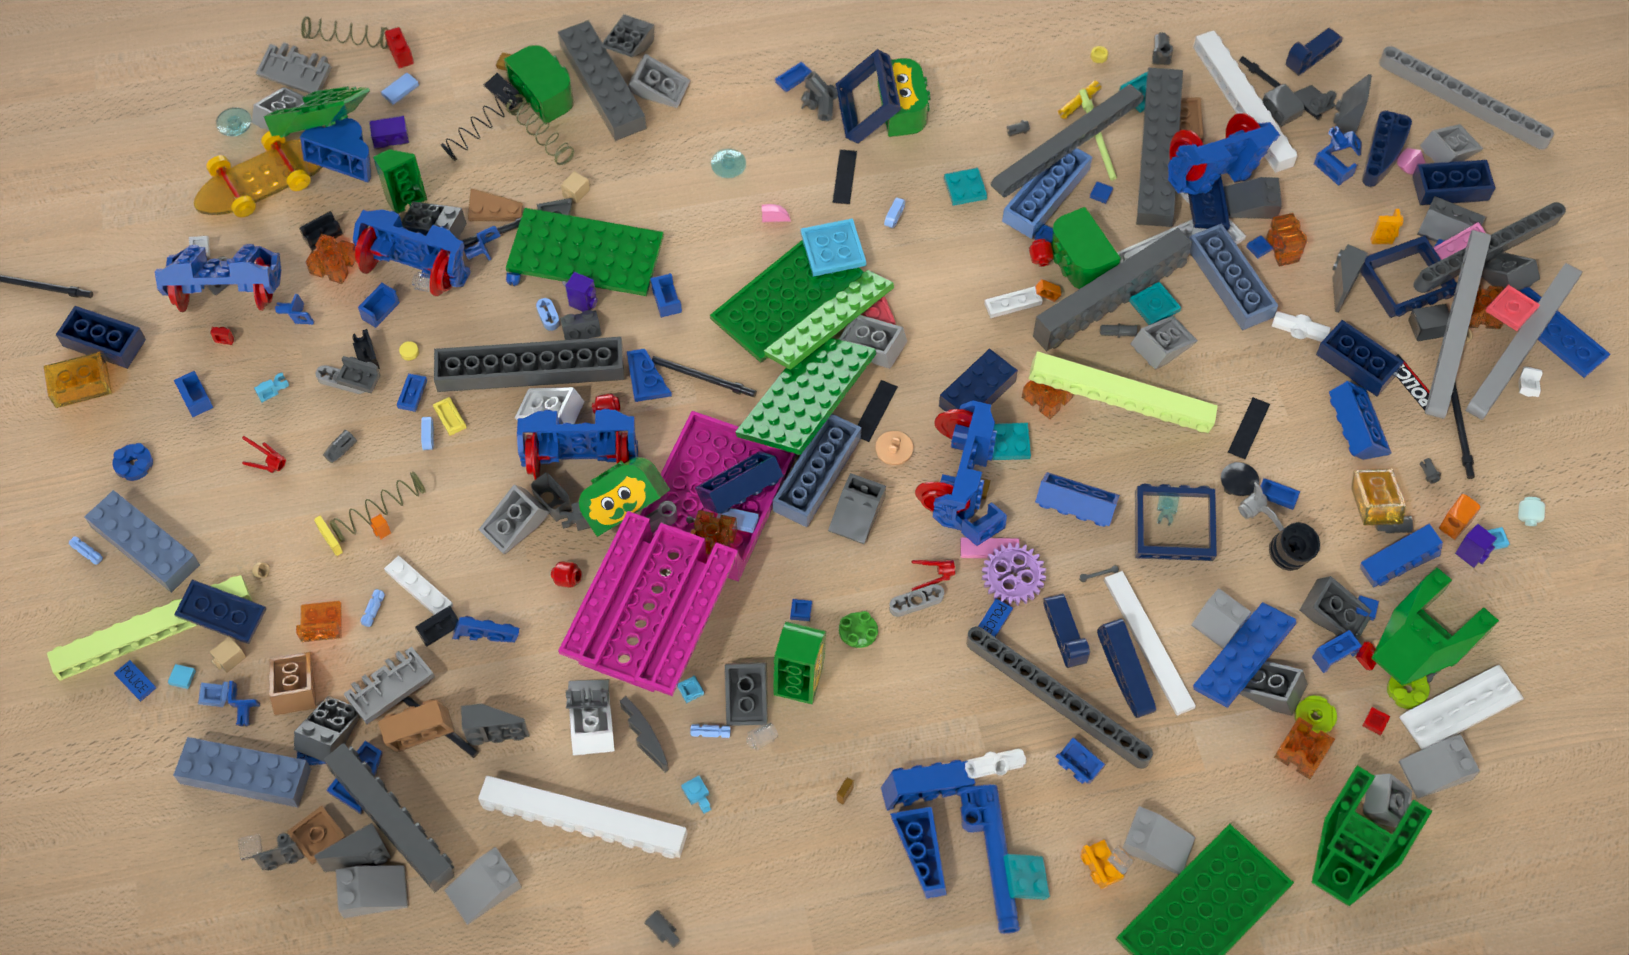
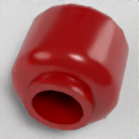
[1029,239,1054,267]
[592,393,621,414]
[551,561,582,588]

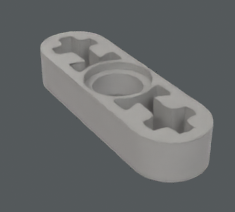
[315,365,364,394]
[889,584,944,617]

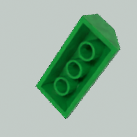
[373,149,428,214]

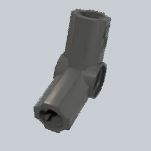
[1152,32,1173,65]
[804,71,838,121]

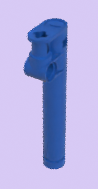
[957,785,1020,934]

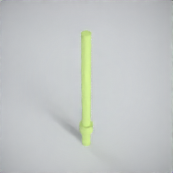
[1079,89,1117,181]

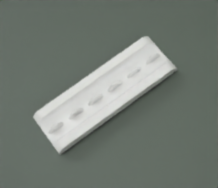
[1399,665,1524,750]

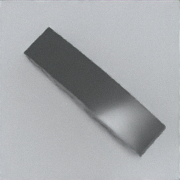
[620,696,669,773]

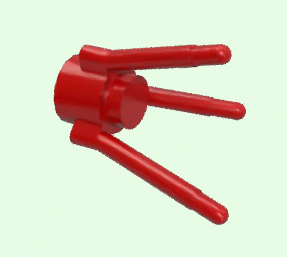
[242,436,286,473]
[911,560,955,591]

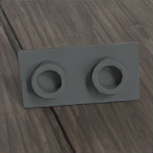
[801,84,818,110]

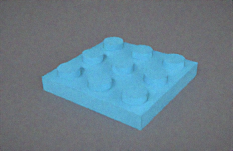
[800,218,866,276]

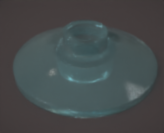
[216,107,252,136]
[711,149,746,178]

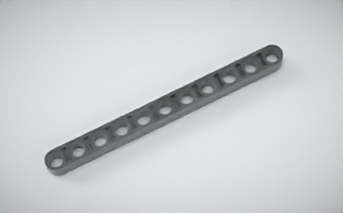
[991,84,1144,198]
[1413,202,1566,293]
[966,626,1153,769]

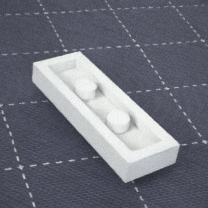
[984,287,1043,318]

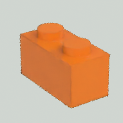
[1035,279,1062,302]
[370,513,391,539]

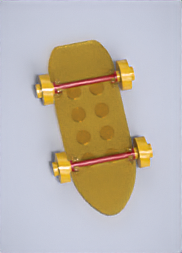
[194,131,323,218]

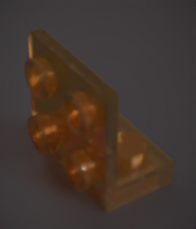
[296,601,342,642]

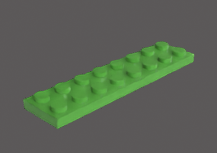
[764,270,894,370]

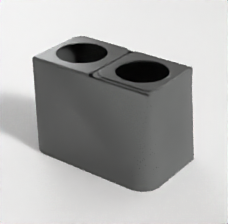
[1262,84,1304,127]
[1408,304,1450,341]
[531,472,572,522]

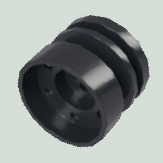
[1269,522,1320,571]

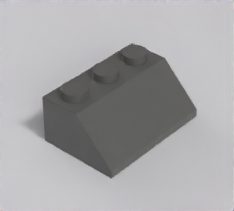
[1417,196,1486,242]

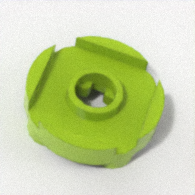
[1387,676,1430,709]
[1294,695,1337,737]

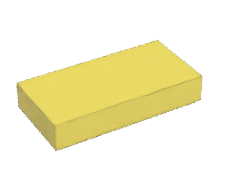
[433,397,467,436]
[314,515,343,556]

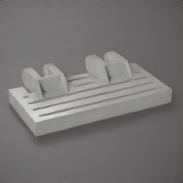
[256,42,332,94]
[344,647,435,724]

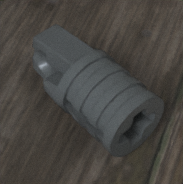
[323,430,357,463]
[1375,515,1413,533]
[644,910,680,948]

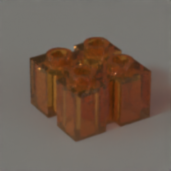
[1266,213,1307,267]
[305,234,356,284]
[1468,285,1504,329]
[1022,380,1075,419]
[690,510,737,555]
[1274,717,1335,779]

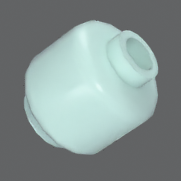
[1518,497,1545,526]

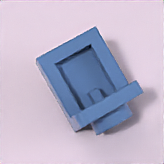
[198,682,229,707]

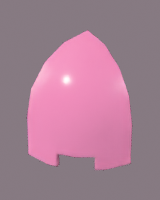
[1397,148,1426,174]
[762,204,791,222]

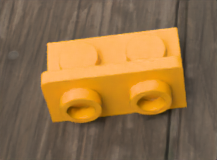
[1370,208,1403,244]
[1080,840,1124,889]

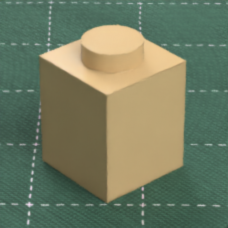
[561,171,590,204]
[210,637,246,673]

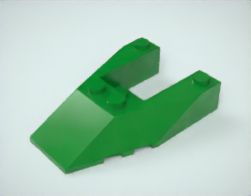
[263,86,370,138]
[1372,567,1499,686]
[1311,765,1433,907]

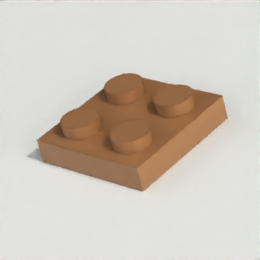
[287,806,346,865]

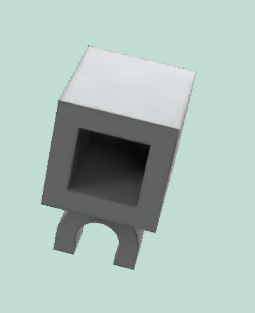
[559,502,591,531]

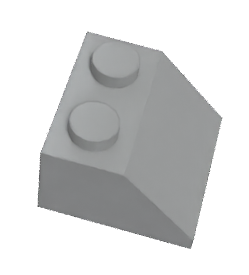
[1191,588,1251,649]
[1363,774,1412,827]

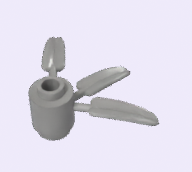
[1238,482,1284,531]

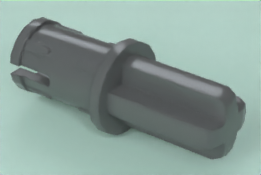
[1100,323,1137,338]

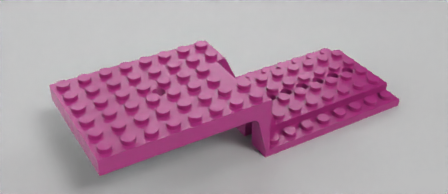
[558,411,797,697]

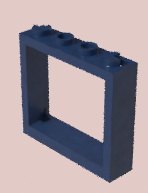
[835,49,901,144]
[1360,235,1457,318]
[1135,483,1217,561]

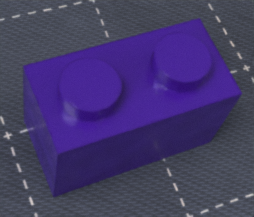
[369,116,409,148]
[565,272,598,312]
[1455,524,1497,568]

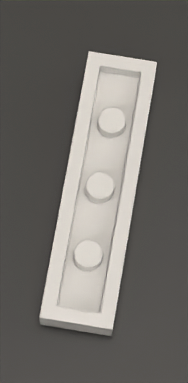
[384,555,453,615]

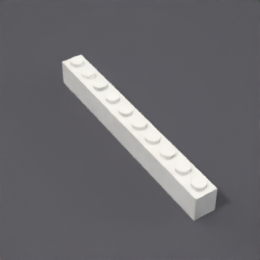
[1193,30,1297,173]
[478,776,687,859]

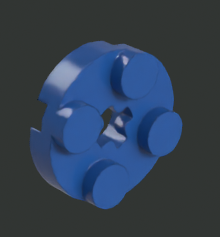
[112,443,153,481]

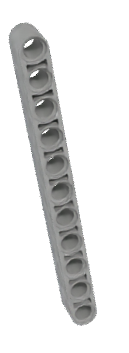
[1379,46,1554,149]
[1425,230,1491,419]
[1465,263,1582,420]

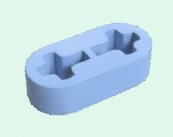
[884,197,906,228]
[536,298,560,331]
[421,417,434,450]

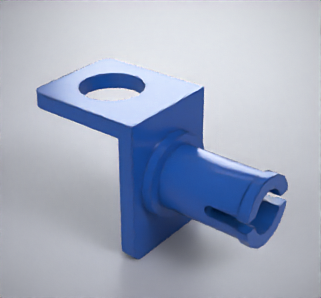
[1328,126,1362,156]
[464,226,501,261]
[275,294,314,325]
[228,681,260,726]

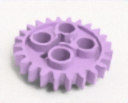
[982,543,1046,606]

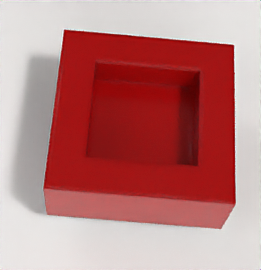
[210,326,235,345]
[1355,642,1377,671]
[1362,707,1391,736]

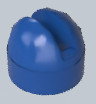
[506,272,521,286]

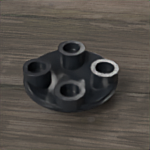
[1221,462,1259,496]

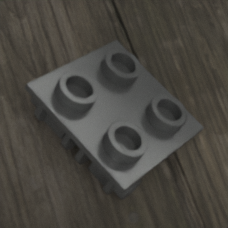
[1293,85,1337,115]
[566,680,609,709]
[252,833,304,871]

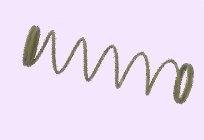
[301,16,389,49]
[506,94,574,165]
[329,471,426,542]

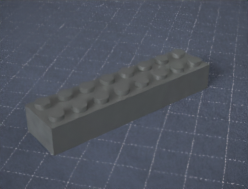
[558,20,647,141]
[324,743,455,893]

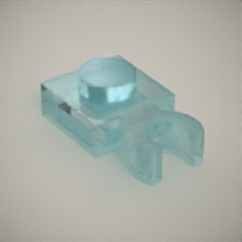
[1157,496,1179,526]

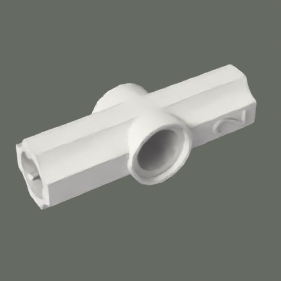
[1272,311,1331,342]
[965,749,1026,779]

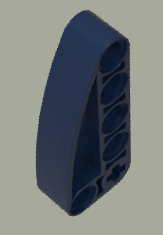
[1362,111,1412,187]
[1097,618,1156,718]

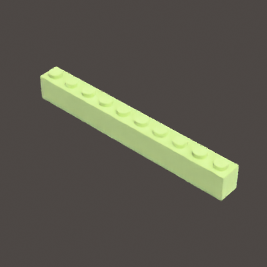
[1028,351,1218,433]
[47,575,253,681]

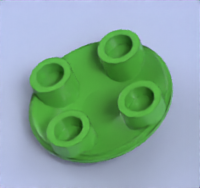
[839,611,878,648]

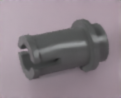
[1006,120,1030,137]
[1420,458,1441,484]

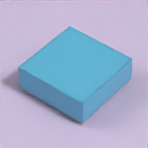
[1487,527,1510,550]
[168,664,196,689]
[677,676,704,703]

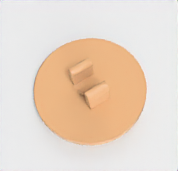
[875,431,913,465]

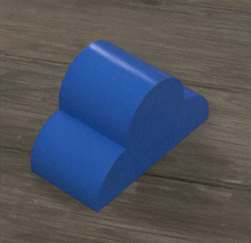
[300,118,371,182]

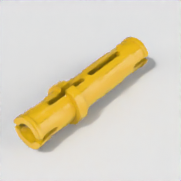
[1058,80,1101,119]

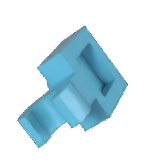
[254,373,289,402]
[681,776,711,814]

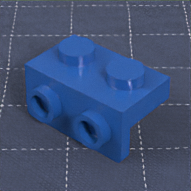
[1055,738,1106,784]

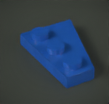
[626,349,672,402]
[452,616,520,643]
[326,741,383,815]

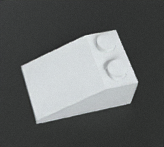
[515,387,585,424]
[569,693,614,755]

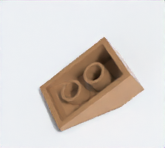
[269,652,316,716]

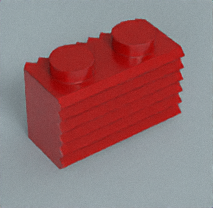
[384,27,414,69]

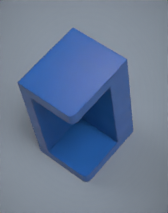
[1314,143,1357,186]
[650,273,682,318]
[358,283,400,328]
[174,371,213,417]
[961,502,1007,546]
[1312,630,1362,673]

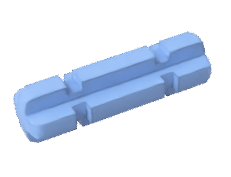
[69,537,103,565]
[360,589,385,627]
[690,724,731,738]

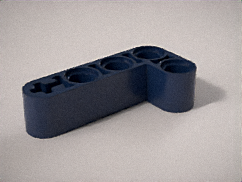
[1285,27,1343,76]
[1043,593,1090,668]

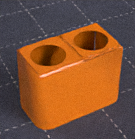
[1439,494,1481,540]

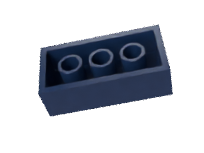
[1412,160,1496,205]
[56,306,146,369]
[1316,320,1404,397]
[939,348,1018,412]
[695,451,784,514]

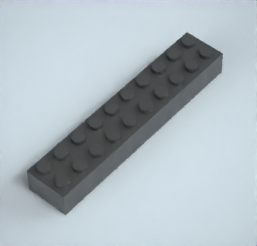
[1136,67,1183,227]
[1033,228,1192,352]
[434,337,624,392]

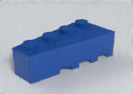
[1360,524,1443,588]
[881,760,976,811]
[890,807,947,899]

